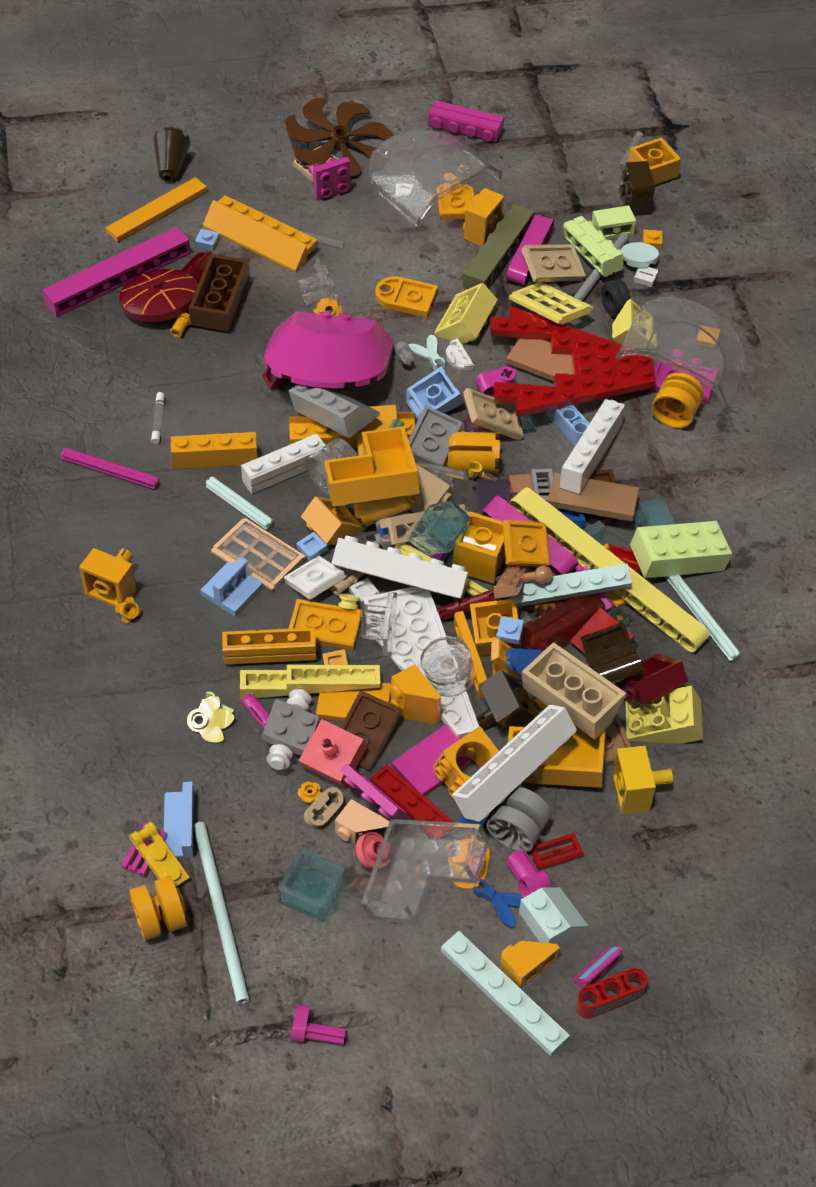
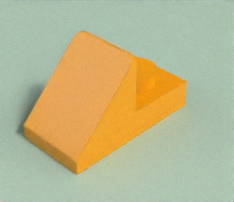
[491,639,522,679]

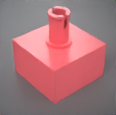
[299,719,367,788]

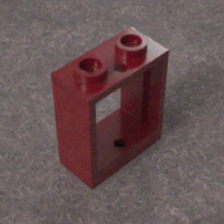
[614,654,689,705]

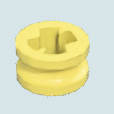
[338,594,360,609]

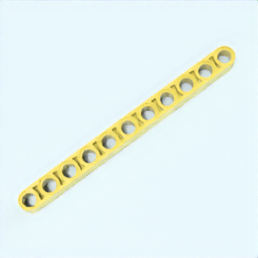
[509,487,710,652]

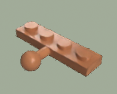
[493,565,553,599]

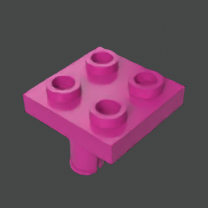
[308,157,351,201]

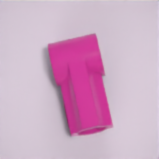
[506,849,551,898]

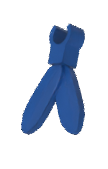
[473,879,523,928]

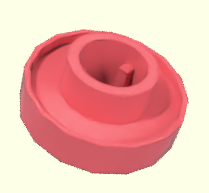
[356,832,389,869]

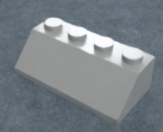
[289,384,380,438]

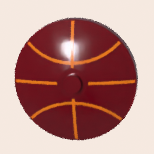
[119,269,197,322]

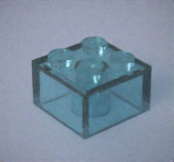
[407,501,471,555]
[278,848,346,922]

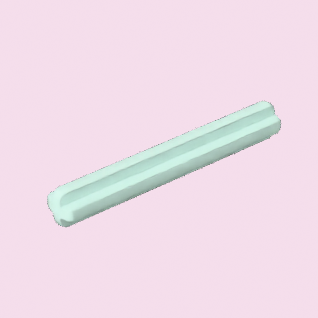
[206,477,273,530]

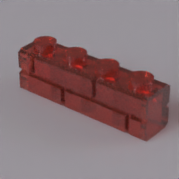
[521,594,606,651]

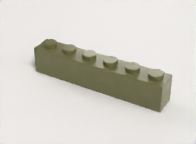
[461,204,534,289]

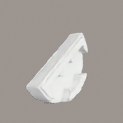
[446,338,474,371]

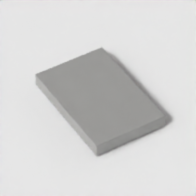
[408,405,463,471]

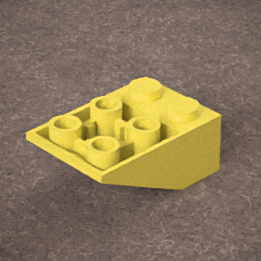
[626,685,703,744]

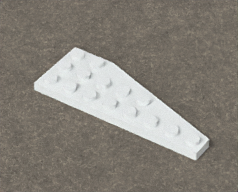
[363,587,479,739]

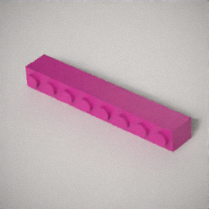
[42,227,191,318]

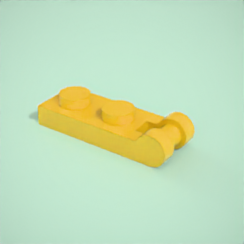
[129,822,190,888]

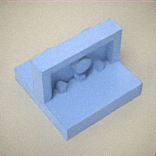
[200,557,263,617]

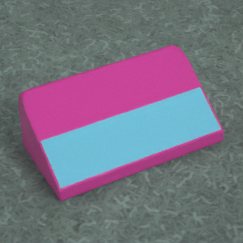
[572,947,622,989]

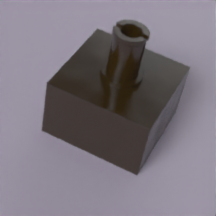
[476,670,539,730]

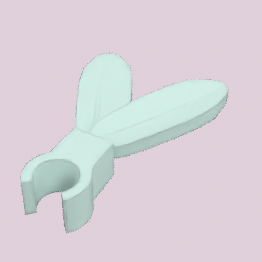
[408,335,445,370]

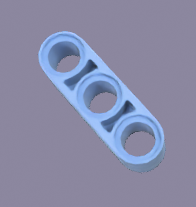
[547,405,589,446]

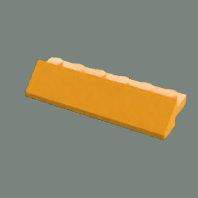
[203,195,318,273]
[289,411,415,449]

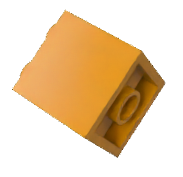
[453,511,506,584]
[432,726,499,799]

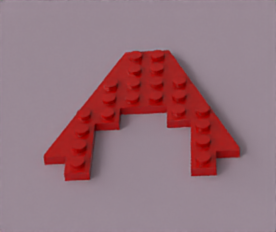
[490,307,656,417]

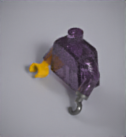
[464,461,519,516]

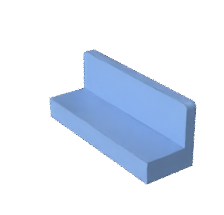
[164,782,194,859]

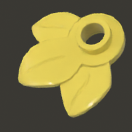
[187,697,235,743]

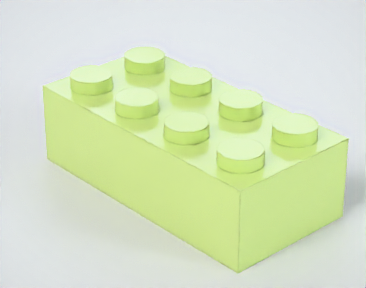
[630,521,732,578]

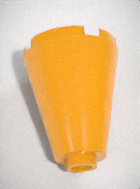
[353,494,416,527]

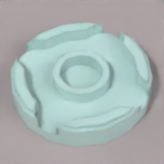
[621,242,659,268]

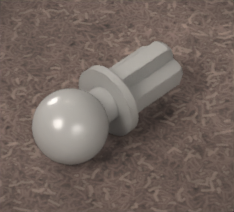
[394,341,414,366]

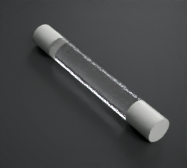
[151,392,165,444]

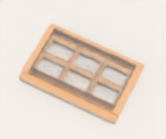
[211,518,306,592]

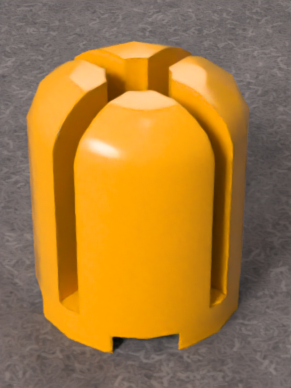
[448,432,500,475]

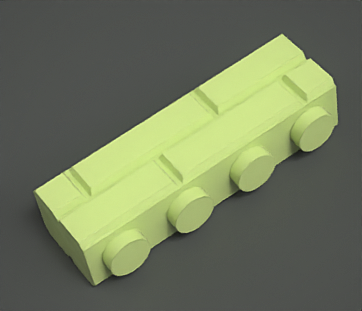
[563,216,624,277]

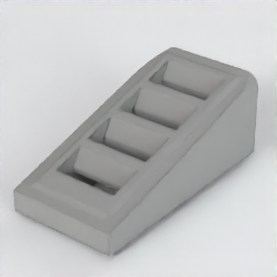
[530,468,553,500]

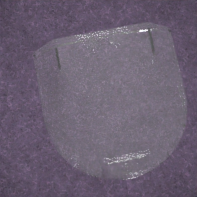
[368,131,502,227]
[616,297,745,414]

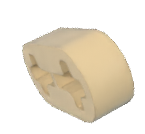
[304,787,344,828]

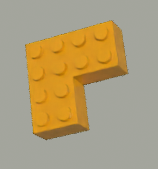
[324,426,420,506]
[508,726,607,788]

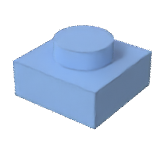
[195,229,220,251]
[296,532,328,561]
[496,616,524,644]

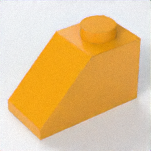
[500,941,560,989]

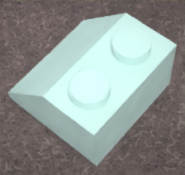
[519,887,589,946]

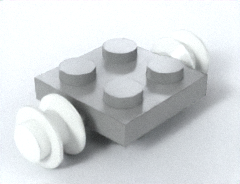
[261,689,319,770]

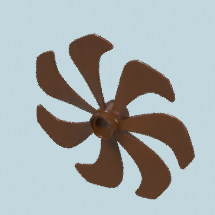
[285,98,394,177]

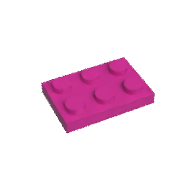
[340,763,412,825]

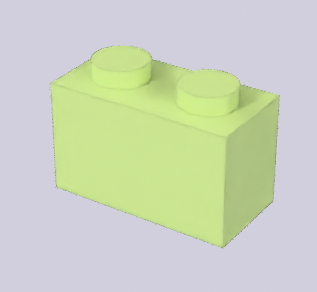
[592,206,636,239]

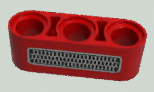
[576,968,648,1019]

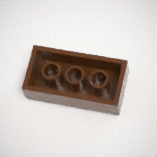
[189,254,250,332]

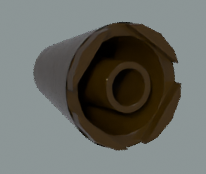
[153,127,191,182]

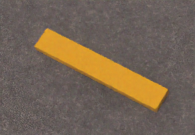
[105,177,207,242]

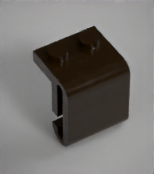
[580,621,645,684]

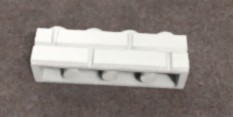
[241,434,327,494]

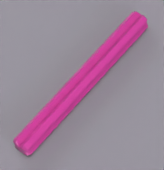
[61,447,159,489]

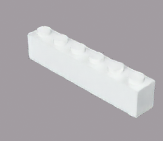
[559,399,625,494]
[331,536,470,600]
[452,705,577,822]

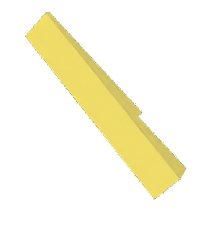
[240,665,380,700]

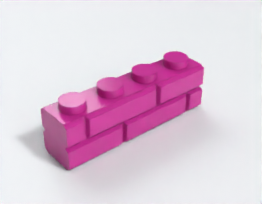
[428,100,504,143]

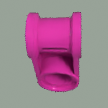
[475,366,516,397]

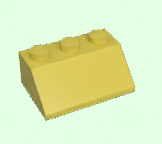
[434,283,498,344]

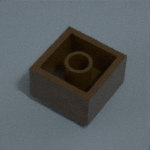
[619,161,655,216]

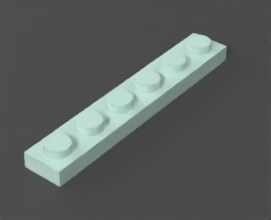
[494,564,632,607]
[441,931,570,1056]

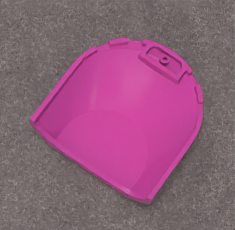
[264,311,394,388]

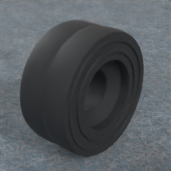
[601,279,631,317]

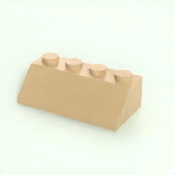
[522,642,626,739]

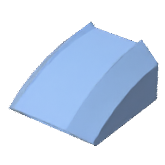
[406,366,465,420]

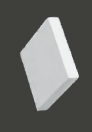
[284,556,346,599]

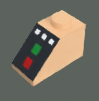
[335,799,392,844]

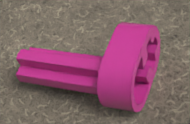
[291,1004,346,1045]

